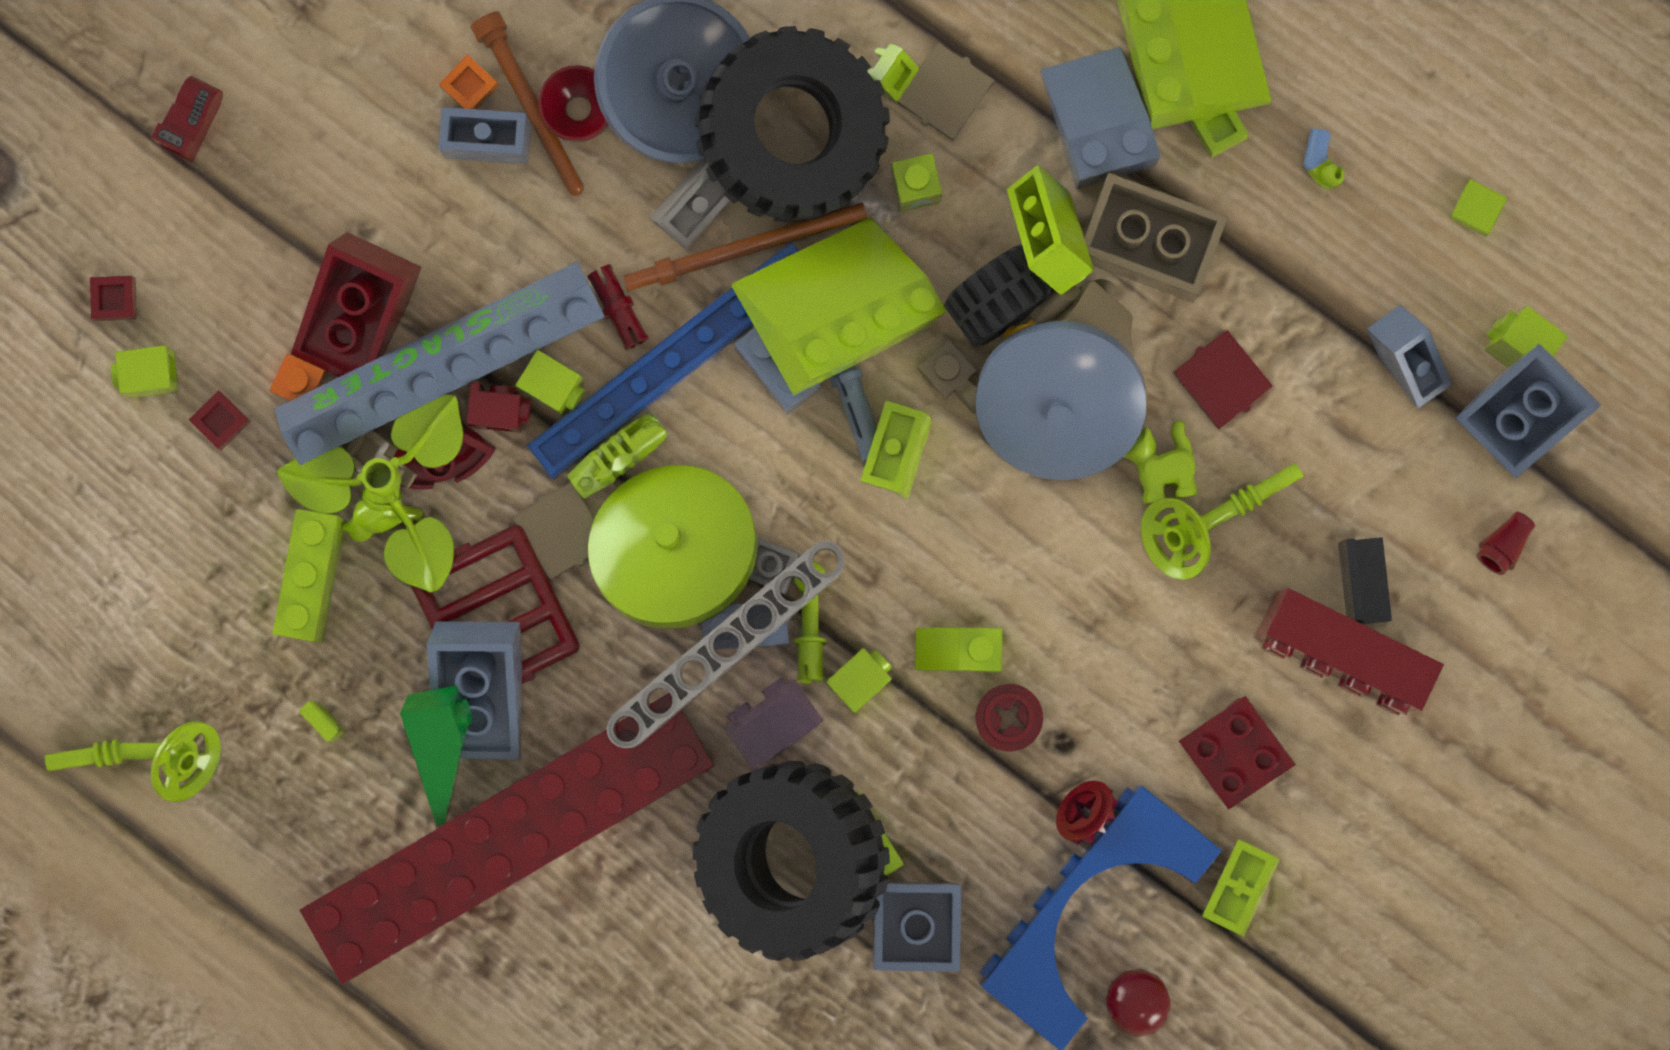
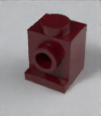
[466,382,532,433]

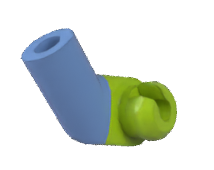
[1304,129,1345,189]

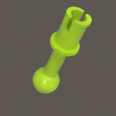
[793,561,827,683]

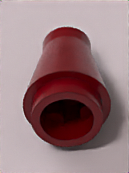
[1476,511,1535,575]

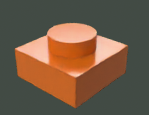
[439,54,499,109]
[269,353,328,401]

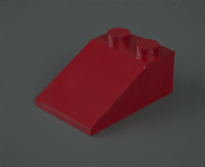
[291,232,422,377]

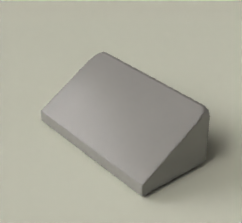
[650,159,730,250]

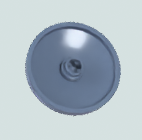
[594,0,750,163]
[976,321,1147,480]

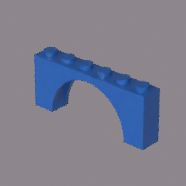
[979,785,1222,1050]

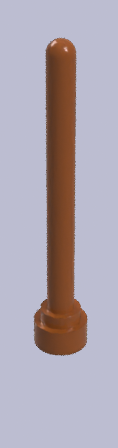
[470,11,584,196]

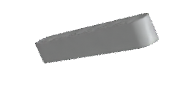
[606,541,845,748]

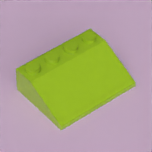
[1117,0,1272,129]
[731,217,947,396]

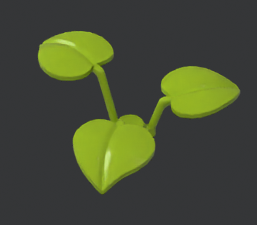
[277,395,463,593]

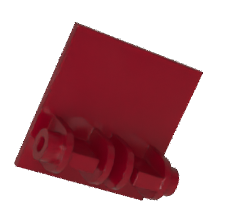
[1179,695,1296,810]

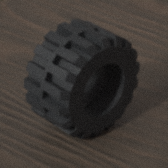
[944,244,1055,347]

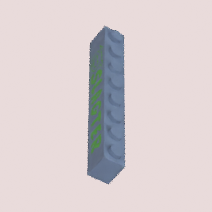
[275,261,605,465]

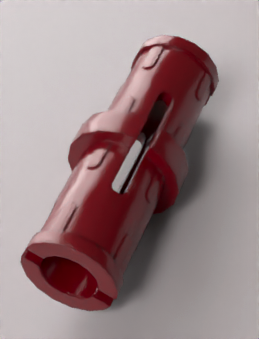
[587,264,649,351]

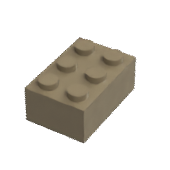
[1084,173,1228,303]

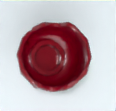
[1106,969,1171,1038]

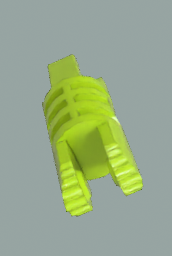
[567,413,668,499]

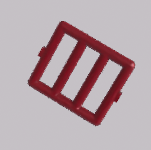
[410,525,580,685]

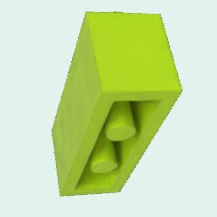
[1006,165,1094,295]
[272,509,346,644]

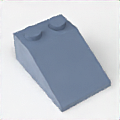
[1040,47,1161,189]
[1455,344,1601,478]
[427,621,522,759]

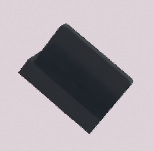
[1338,537,1392,624]

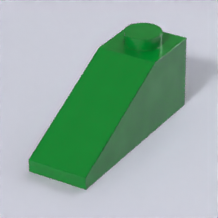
[400,685,472,826]

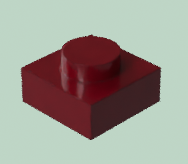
[90,275,137,321]
[189,390,251,451]

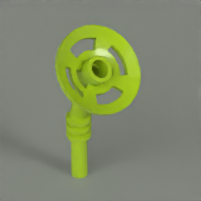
[1141,462,1304,580]
[45,721,221,802]

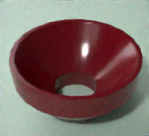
[538,65,608,142]

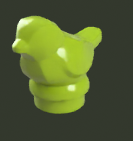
[342,487,423,542]

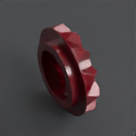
[975,684,1043,752]
[1056,780,1118,846]

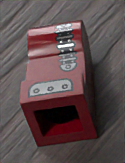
[151,76,223,163]

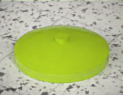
[588,465,758,629]

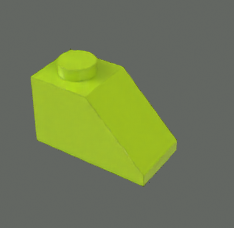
[915,627,1003,673]

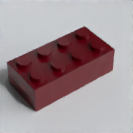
[1254,588,1444,716]

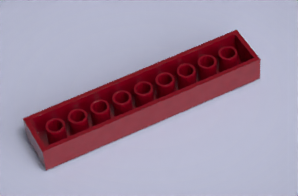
[299,693,716,984]

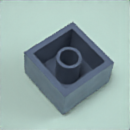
[873,882,961,972]

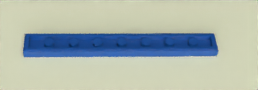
[526,242,799,480]

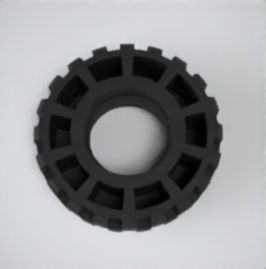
[695,26,890,222]
[692,761,890,961]

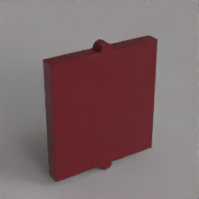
[1173,330,1273,430]

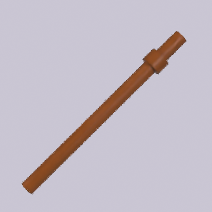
[623,202,868,291]

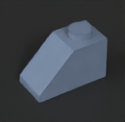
[1367,305,1452,409]

